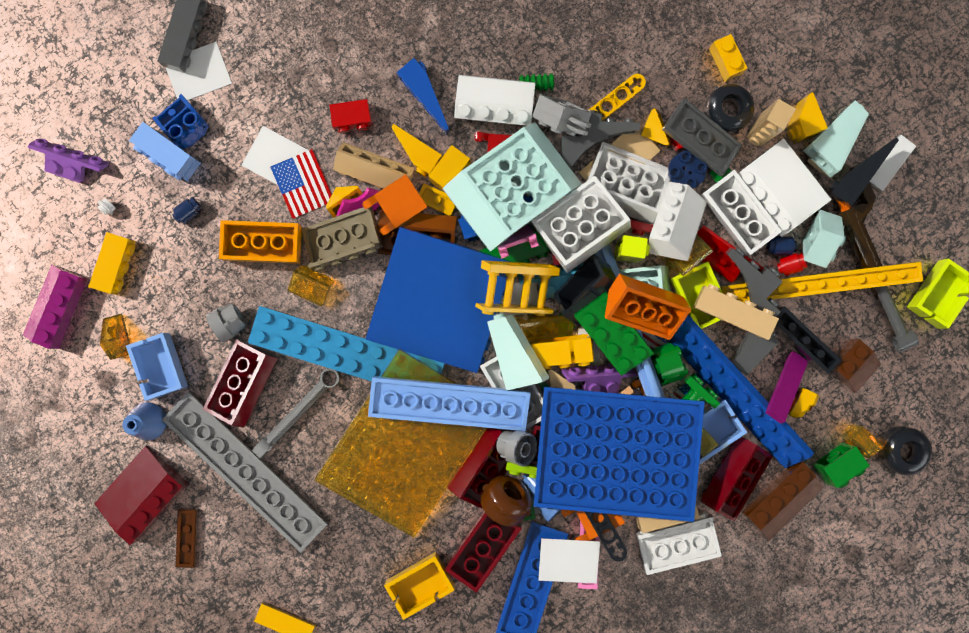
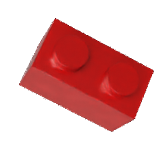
[329,99,373,133]

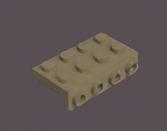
[302,206,383,272]

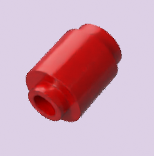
[777,253,808,277]

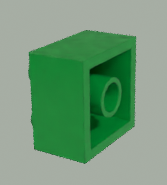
[811,443,870,489]

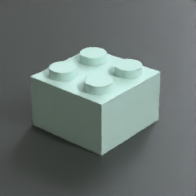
[802,210,846,268]

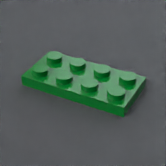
[574,291,654,376]

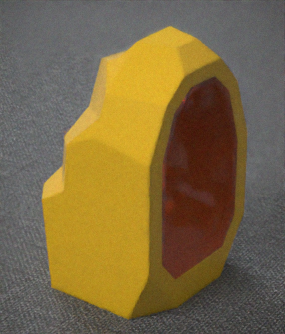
[788,387,819,418]

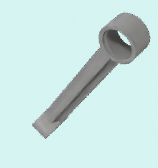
[252,369,341,459]

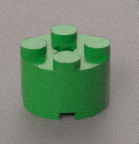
[650,343,688,387]

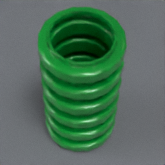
[519,73,554,91]

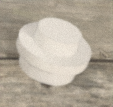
[97,198,116,216]

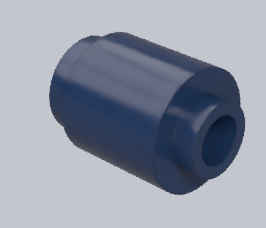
[172,197,202,224]
[766,236,797,256]

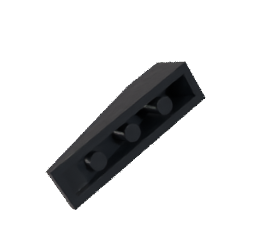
[829,138,899,207]

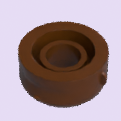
[481,475,532,526]

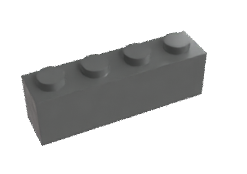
[157,0,208,73]

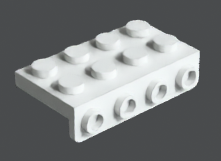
[635,512,722,575]

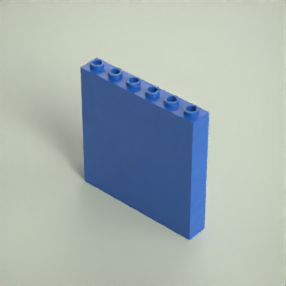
[365,226,512,373]

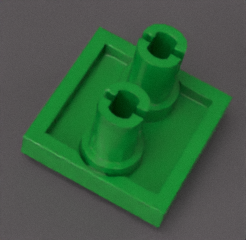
[682,373,720,409]

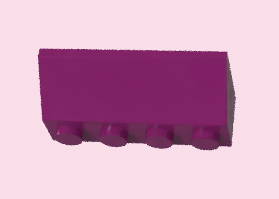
[22,264,88,349]

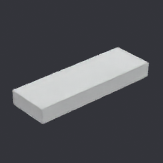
[870,135,916,192]

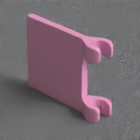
[497,223,539,259]

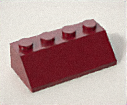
[203,339,278,428]
[446,427,507,509]
[700,437,773,522]

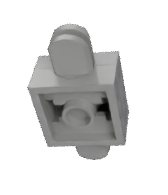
[532,94,592,136]

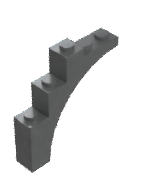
[552,110,640,206]
[725,247,783,376]

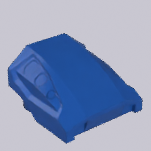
[152,94,209,150]

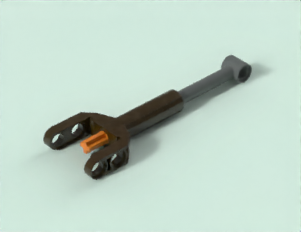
[814,165,919,353]

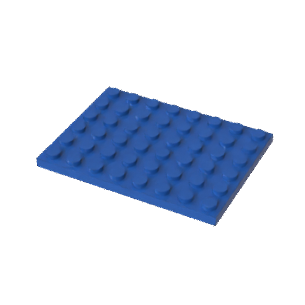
[534,387,705,522]

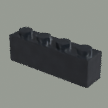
[774,306,842,374]

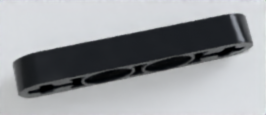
[585,512,627,562]

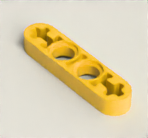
[589,74,646,121]

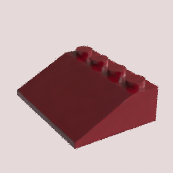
[94,445,189,545]

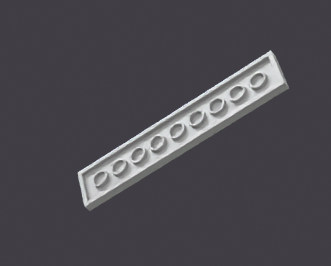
[162,391,328,553]

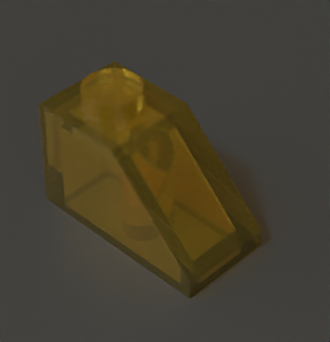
[100,313,130,360]
[841,424,884,459]

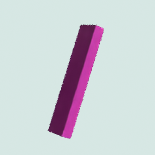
[765,351,808,424]

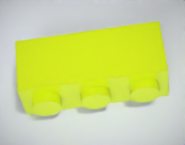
[614,235,650,264]

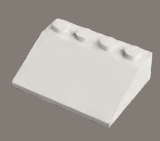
[738,138,832,237]
[586,141,670,224]
[531,176,631,273]

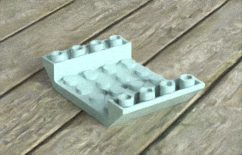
[443,123,582,252]

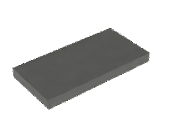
[662,98,743,176]

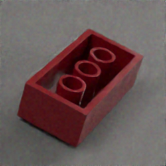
[445,511,522,593]

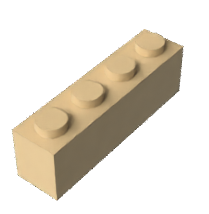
[746,99,796,146]
[333,142,415,189]
[693,284,779,340]

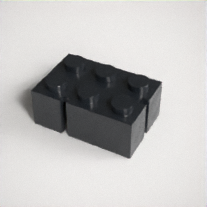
[554,254,616,327]

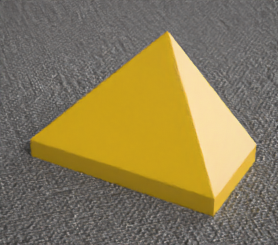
[641,108,672,146]
[326,186,363,218]

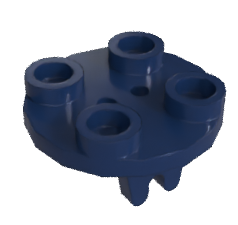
[668,151,707,189]

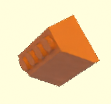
[605,274,692,340]

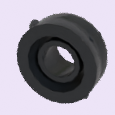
[703,84,755,134]
[877,426,933,476]

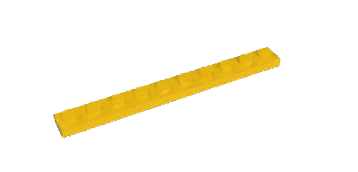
[721,262,923,303]

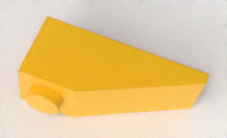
[392,124,442,177]

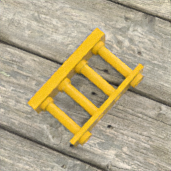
[475,260,560,316]

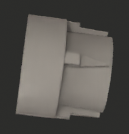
[206,303,246,343]
[496,430,537,467]

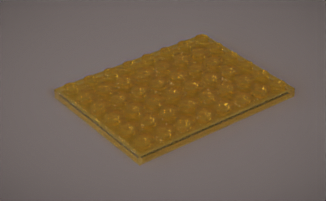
[314,348,487,538]

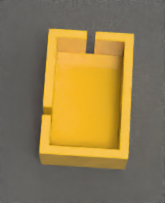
[531,334,595,370]
[384,552,455,620]

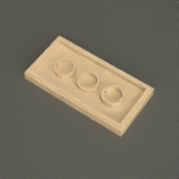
[578,128,660,182]

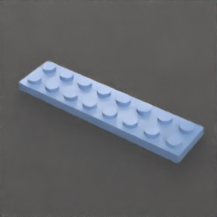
[368,376,531,431]

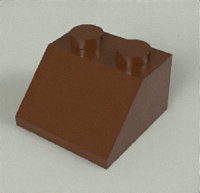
[831,339,881,393]

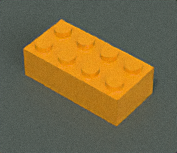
[219,220,302,264]

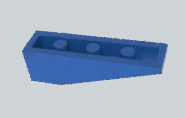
[396,58,449,135]

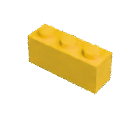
[88,232,135,295]

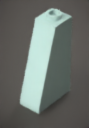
[803,100,869,178]
[487,313,549,390]

